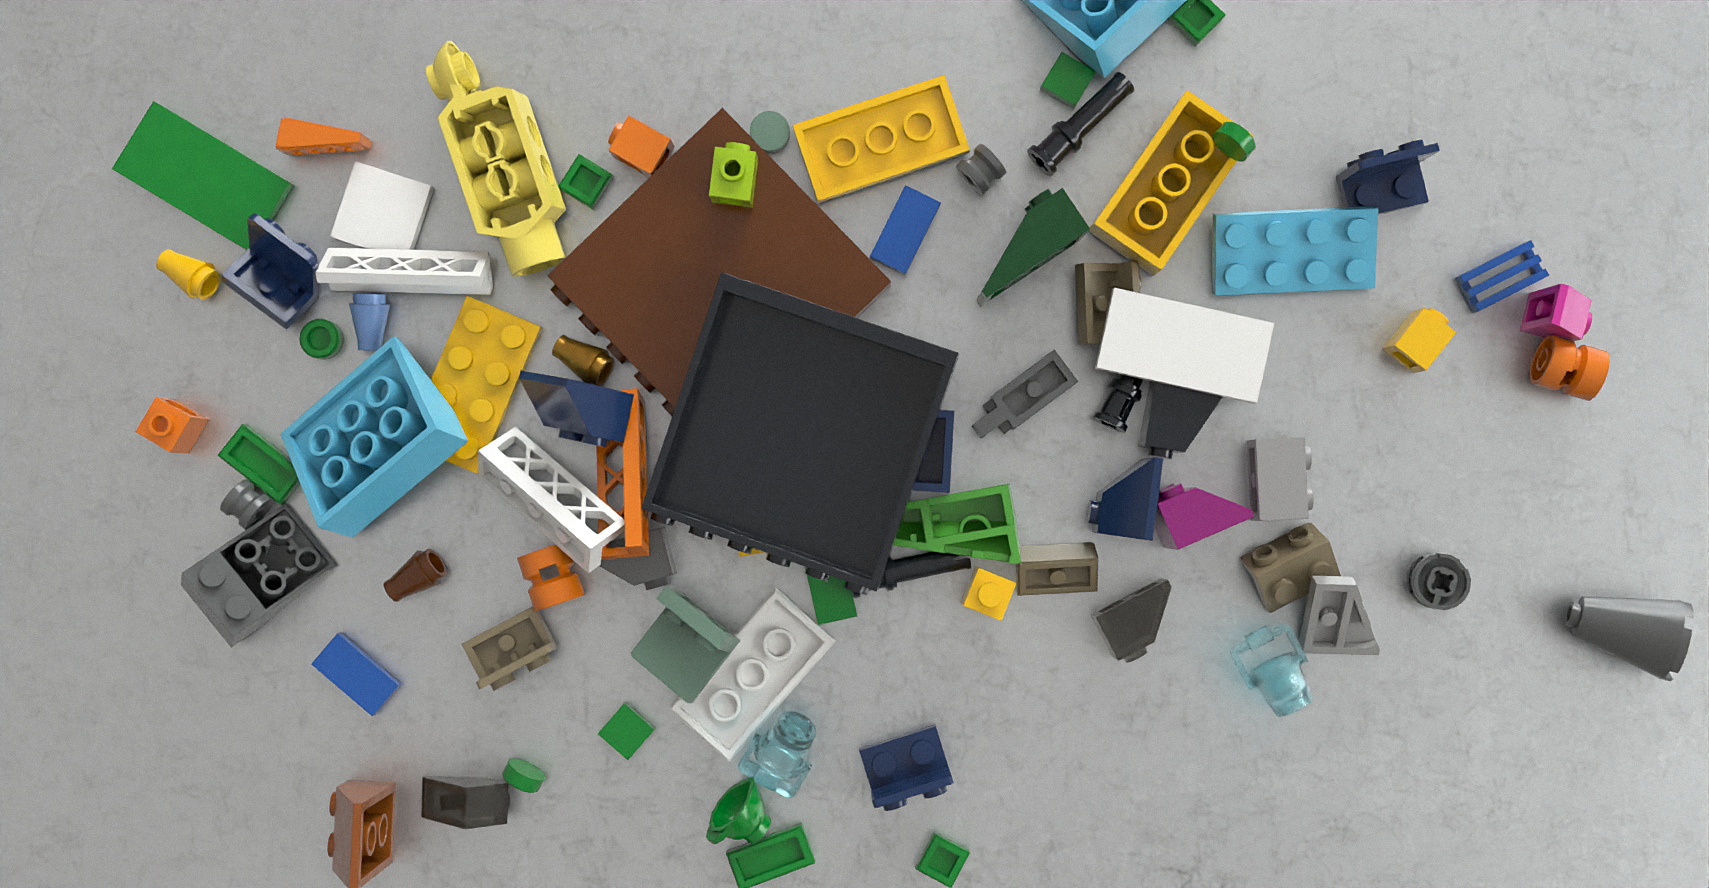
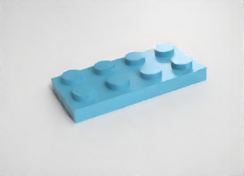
[1212,206,1378,296]

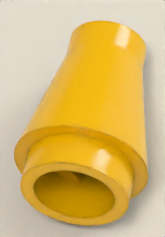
[156,249,221,300]

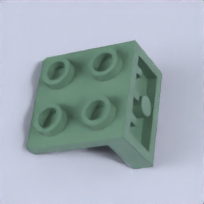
[631,586,741,703]

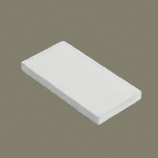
[1095,288,1275,404]
[669,587,836,762]

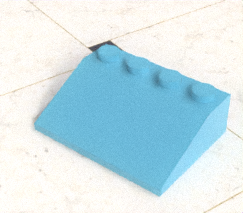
[1022,0,1187,78]
[280,336,468,538]

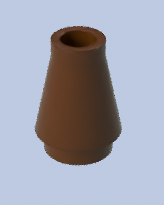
[383,549,447,602]

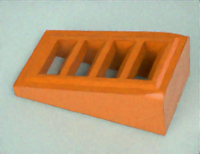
[276,117,372,156]

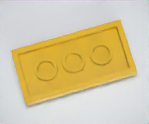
[792,75,970,203]
[431,296,543,474]

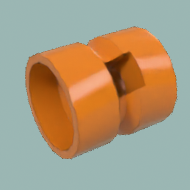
[1529,335,1610,401]
[517,544,585,612]

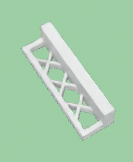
[316,248,493,295]
[478,427,625,573]

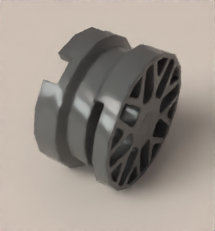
[1406,553,1471,610]

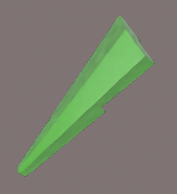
[894,483,1021,564]

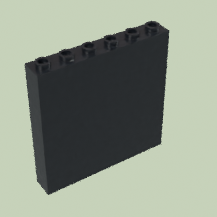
[641,272,960,595]

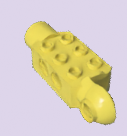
[426,41,566,277]

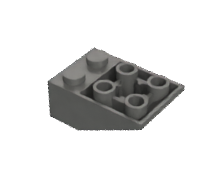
[181,503,336,648]

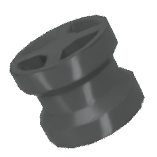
[956,144,1007,195]
[220,479,273,530]

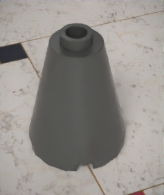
[1565,596,1694,682]

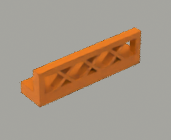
[596,388,650,560]

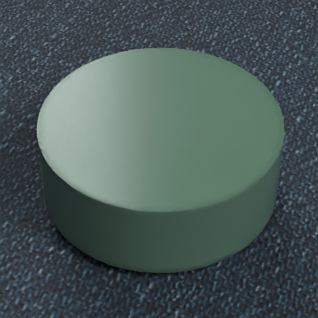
[750,111,790,153]

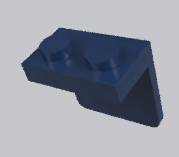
[221,213,319,330]

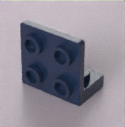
[1336,140,1440,215]
[859,724,954,811]

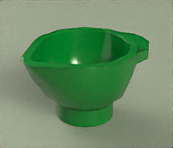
[706,777,771,844]

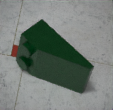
[976,188,1090,307]

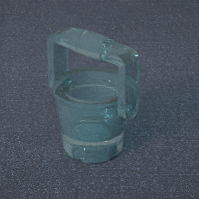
[1230,623,1313,717]
[738,711,816,798]

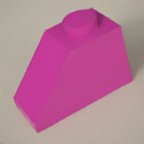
[1519,284,1592,341]

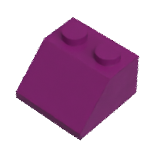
[1154,483,1254,550]

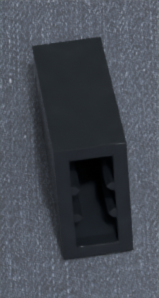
[1138,381,1222,459]

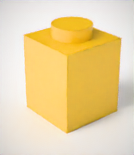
[1382,307,1457,373]
[960,566,1017,621]

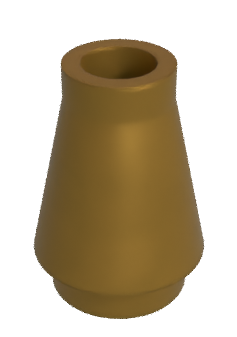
[552,335,614,386]

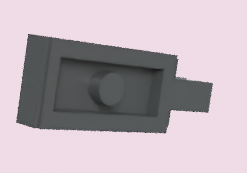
[972,349,1079,438]

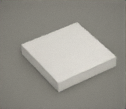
[330,161,434,250]

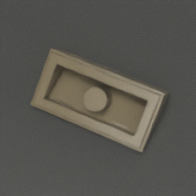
[1015,542,1098,596]

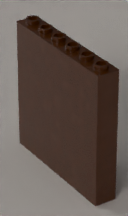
[547,107,891,416]

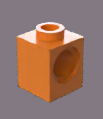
[608,115,675,177]
[135,397,209,454]

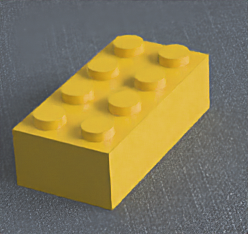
[1088,90,1254,276]

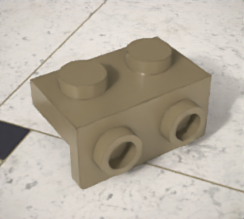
[1075,261,1141,345]
[1241,523,1341,613]
[461,606,558,691]

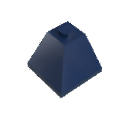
[1087,457,1164,541]

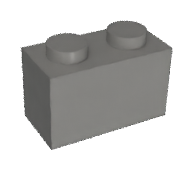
[1247,437,1314,521]

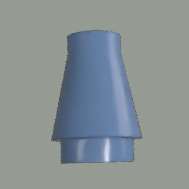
[349,293,390,351]

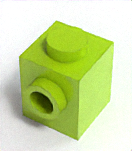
[709,142,758,208]

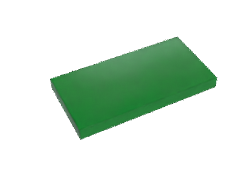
[112,101,294,250]

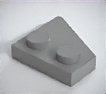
[1298,575,1380,655]

